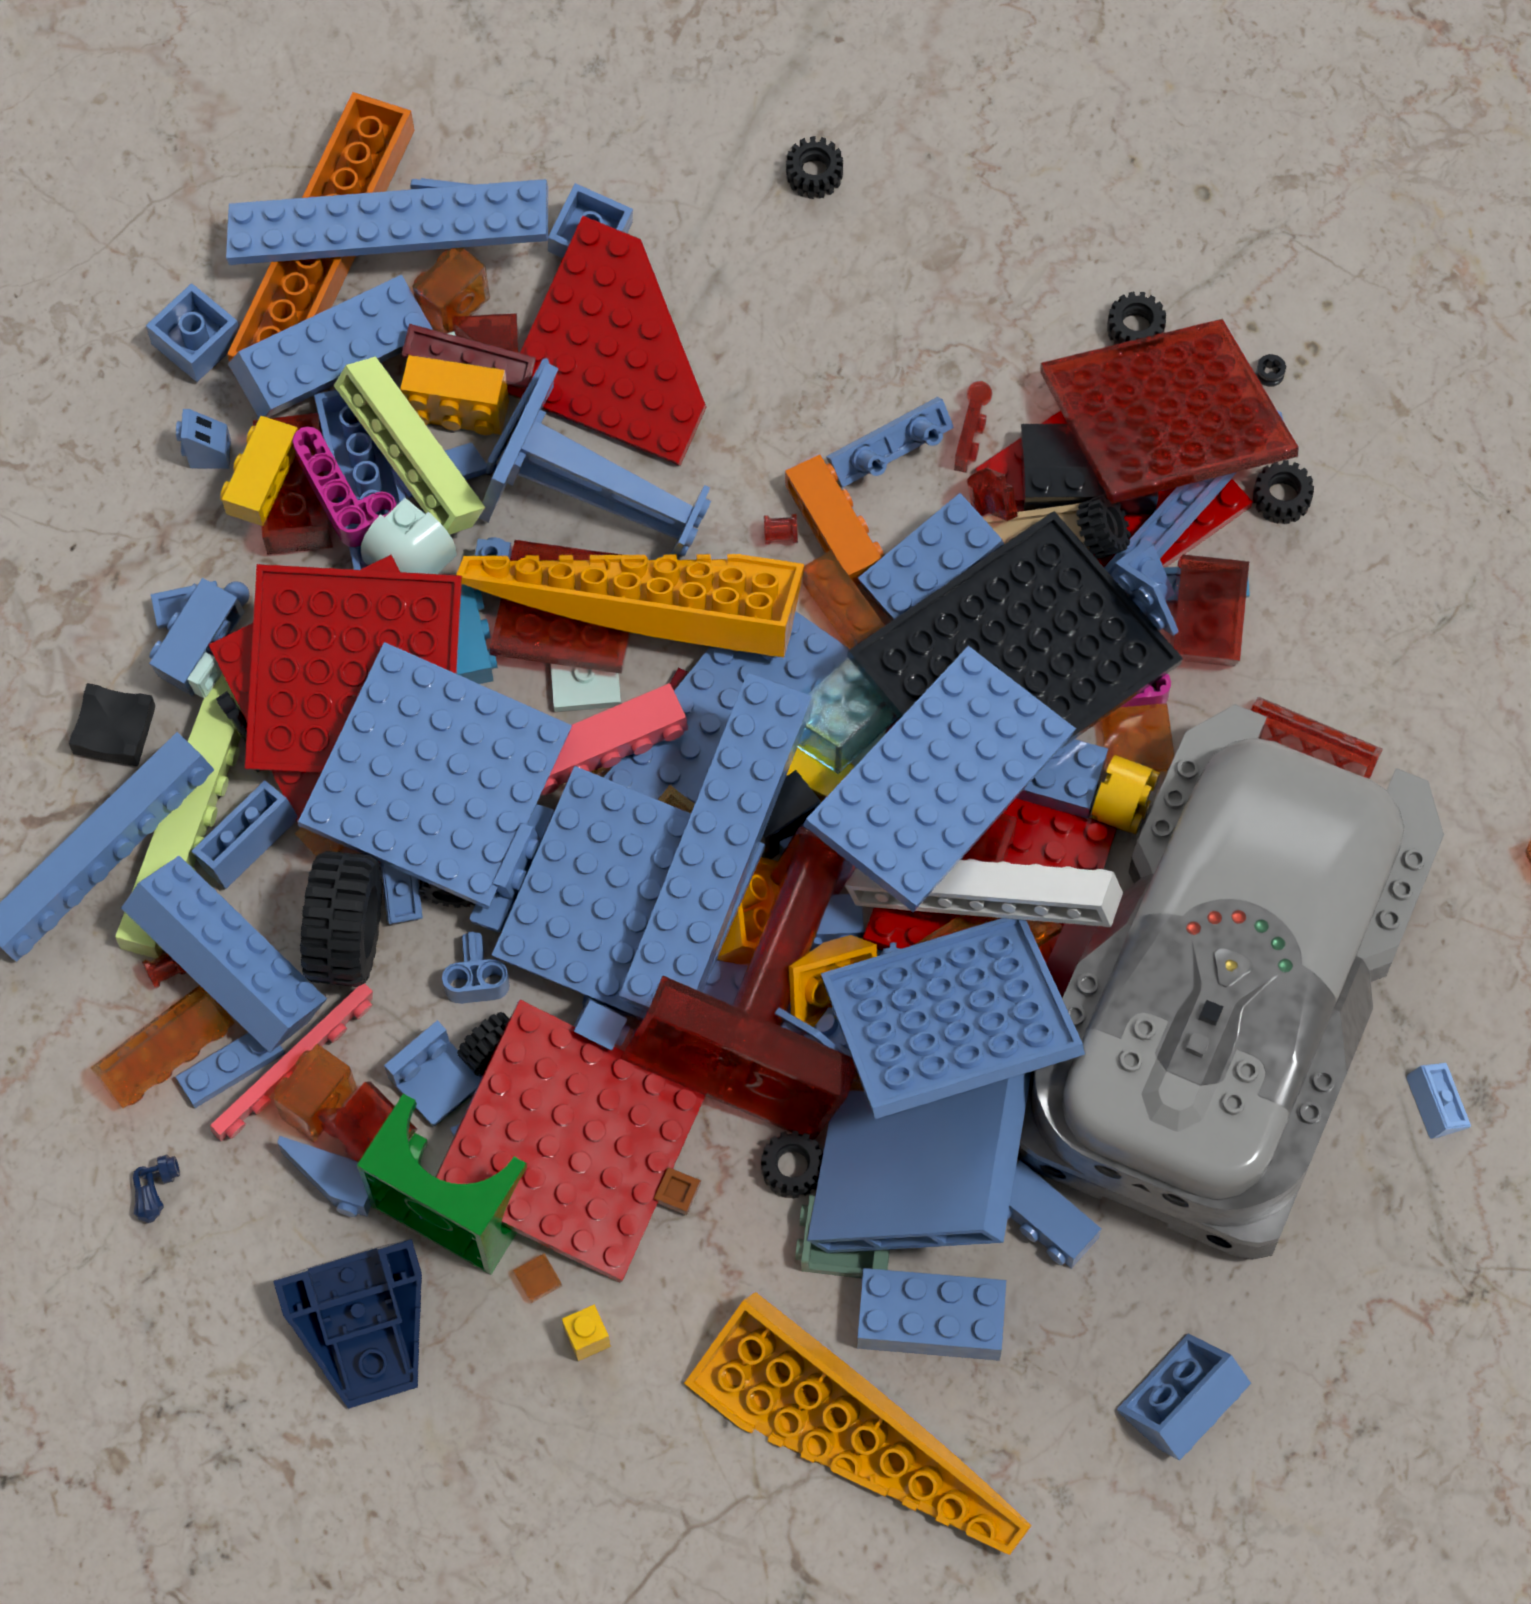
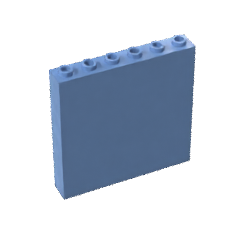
[807,1065,1032,1253]

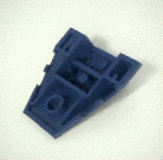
[273,1239,422,1409]

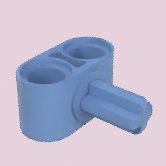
[442,932,510,1004]

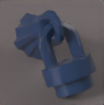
[133,1154,180,1223]

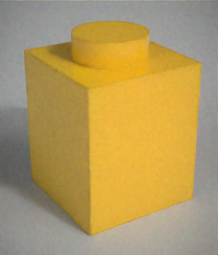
[562,1304,611,1361]

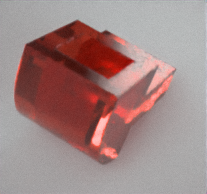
[967,468,1018,521]

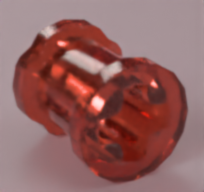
[764,513,798,545]
[142,953,186,989]

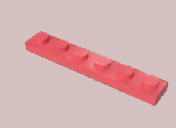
[210,983,373,1141]

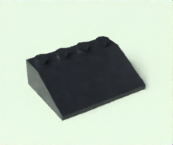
[1021,423,1159,515]

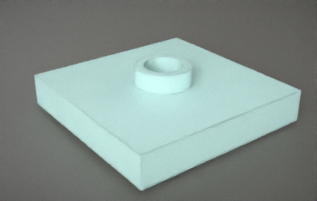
[549,641,621,712]

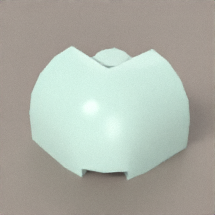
[361,498,457,574]

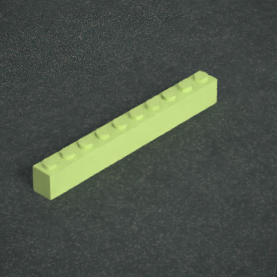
[115,673,244,959]

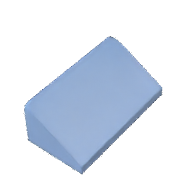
[1407,1063,1471,1138]

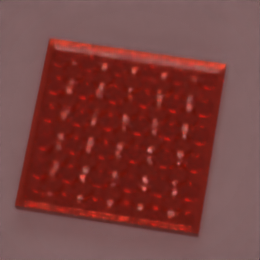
[1040,319,1299,504]

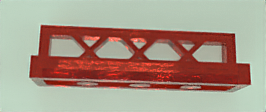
[1251,697,1383,779]

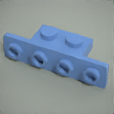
[470,804,554,932]

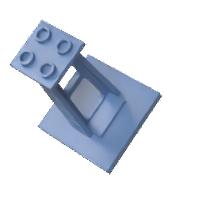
[479,363,711,557]

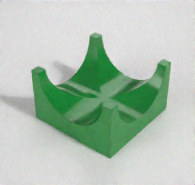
[357,1093,527,1275]

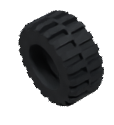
[300,851,382,987]

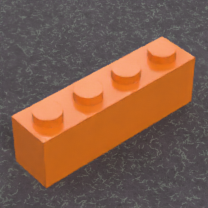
[785,454,884,590]

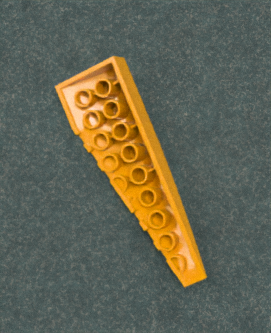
[456,554,804,658]
[684,1292,1032,1555]

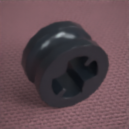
[1255,354,1286,387]

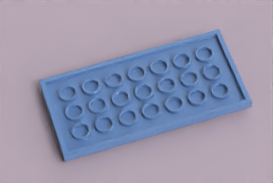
[604,611,860,813]
[803,646,1076,912]

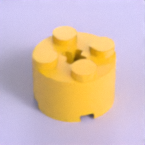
[1091,755,1160,834]

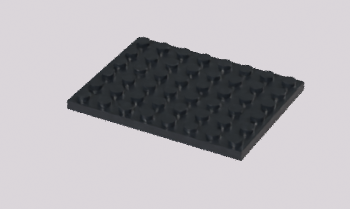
[847,511,1183,748]

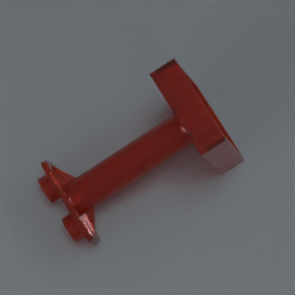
[620,826,857,1141]

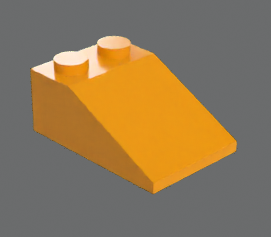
[789,935,877,1027]

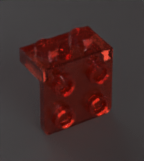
[317,1081,417,1162]

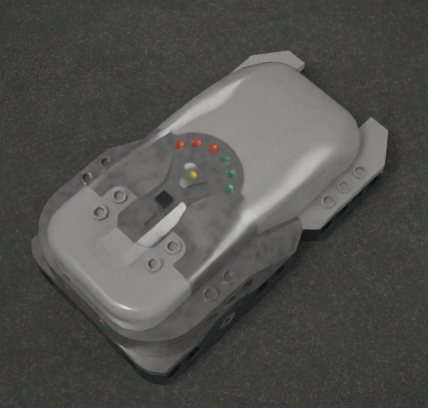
[1017,704,1444,1260]

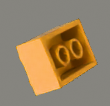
[400,355,509,435]

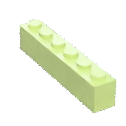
[334,356,485,535]

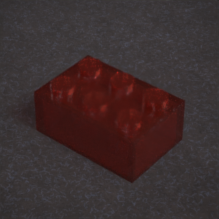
[1170,554,1249,667]

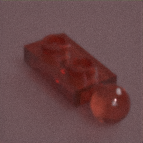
[954,381,993,473]

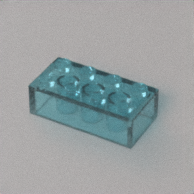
[797,658,898,774]

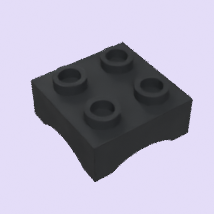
[69,683,156,767]

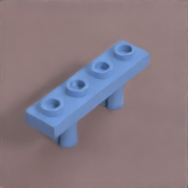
[826,397,954,488]

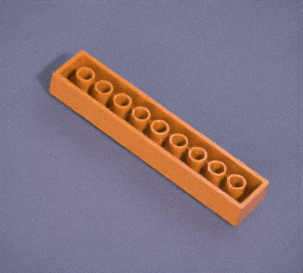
[227,92,415,373]

